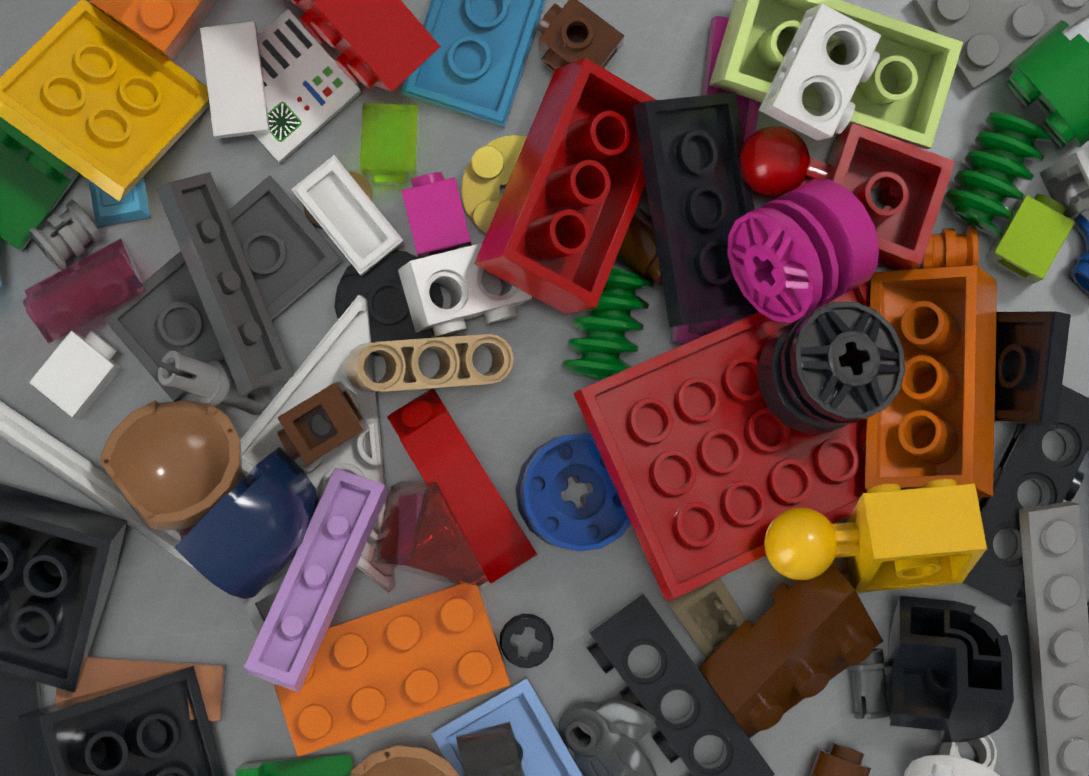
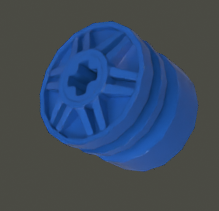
[515,433,631,551]

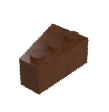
[699,563,883,739]

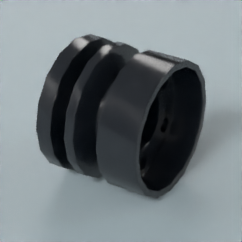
[757,302,905,434]

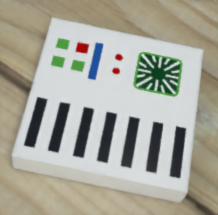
[254,9,362,164]

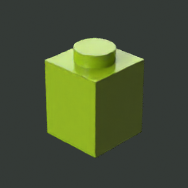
[986,193,1075,284]

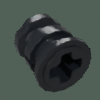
[499,613,554,668]

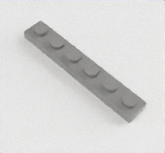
[1019,501,1089,776]

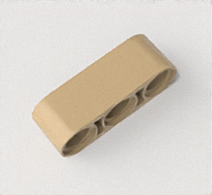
[345,334,514,392]

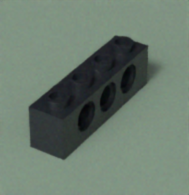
[961,385,1089,607]
[587,592,775,776]

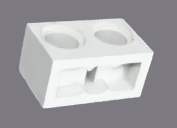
[759,4,881,141]
[398,243,532,338]

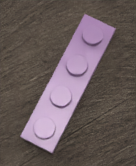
[244,468,389,693]

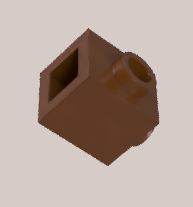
[536,0,625,72]

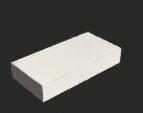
[200,21,270,139]
[291,155,404,276]

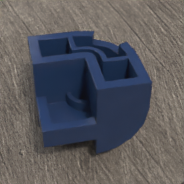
[174,447,319,599]

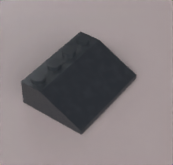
[0,483,127,693]
[19,666,224,776]

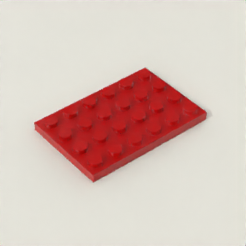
[573,282,871,601]

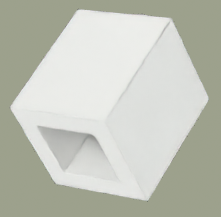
[29,331,122,419]

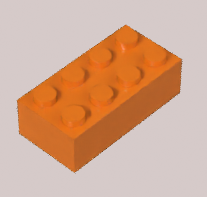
[273,577,511,757]

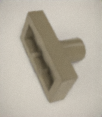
[663,578,747,660]

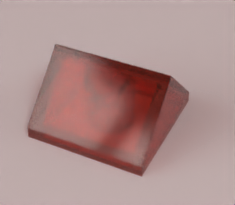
[371,481,488,586]

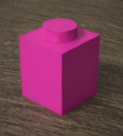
[401,172,472,258]

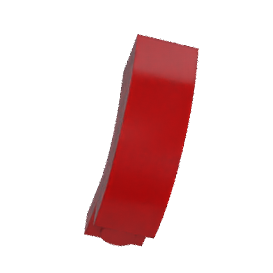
[387,388,537,584]

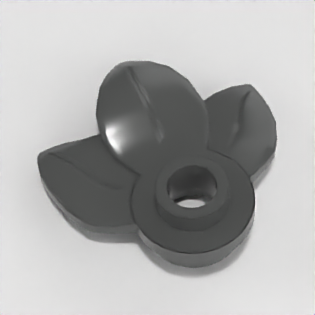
[559,700,657,776]

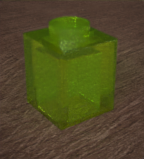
[360,103,420,186]

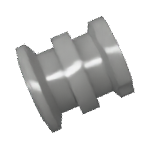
[28,199,103,273]

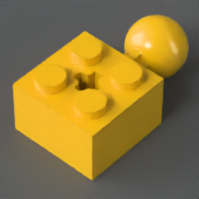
[764,479,987,593]

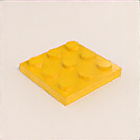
[0,0,210,202]

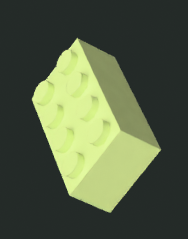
[709,0,963,150]

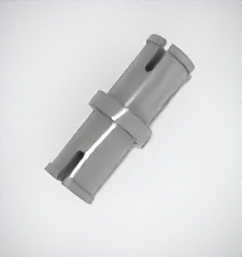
[158,351,269,415]

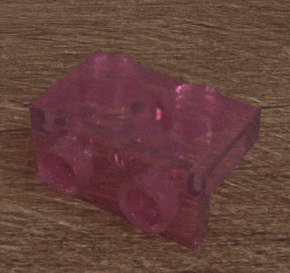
[23,238,146,344]

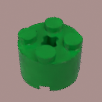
[1006,20,1089,148]

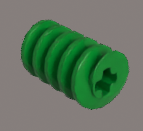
[943,112,1053,238]
[562,267,654,381]

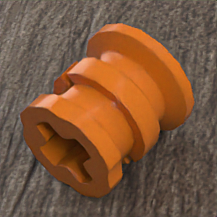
[918,226,979,269]

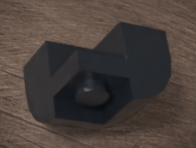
[886,596,1014,742]

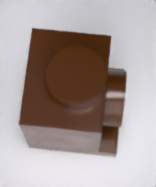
[277,381,369,465]

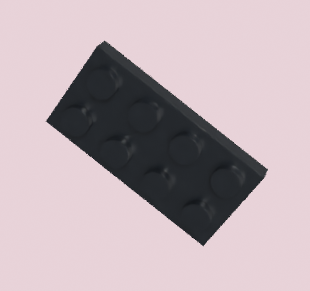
[633,92,758,327]

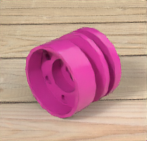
[727,179,879,323]

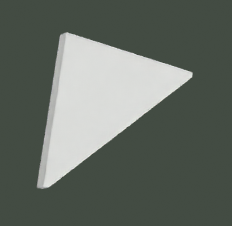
[240,295,395,593]

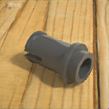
[846,648,890,719]

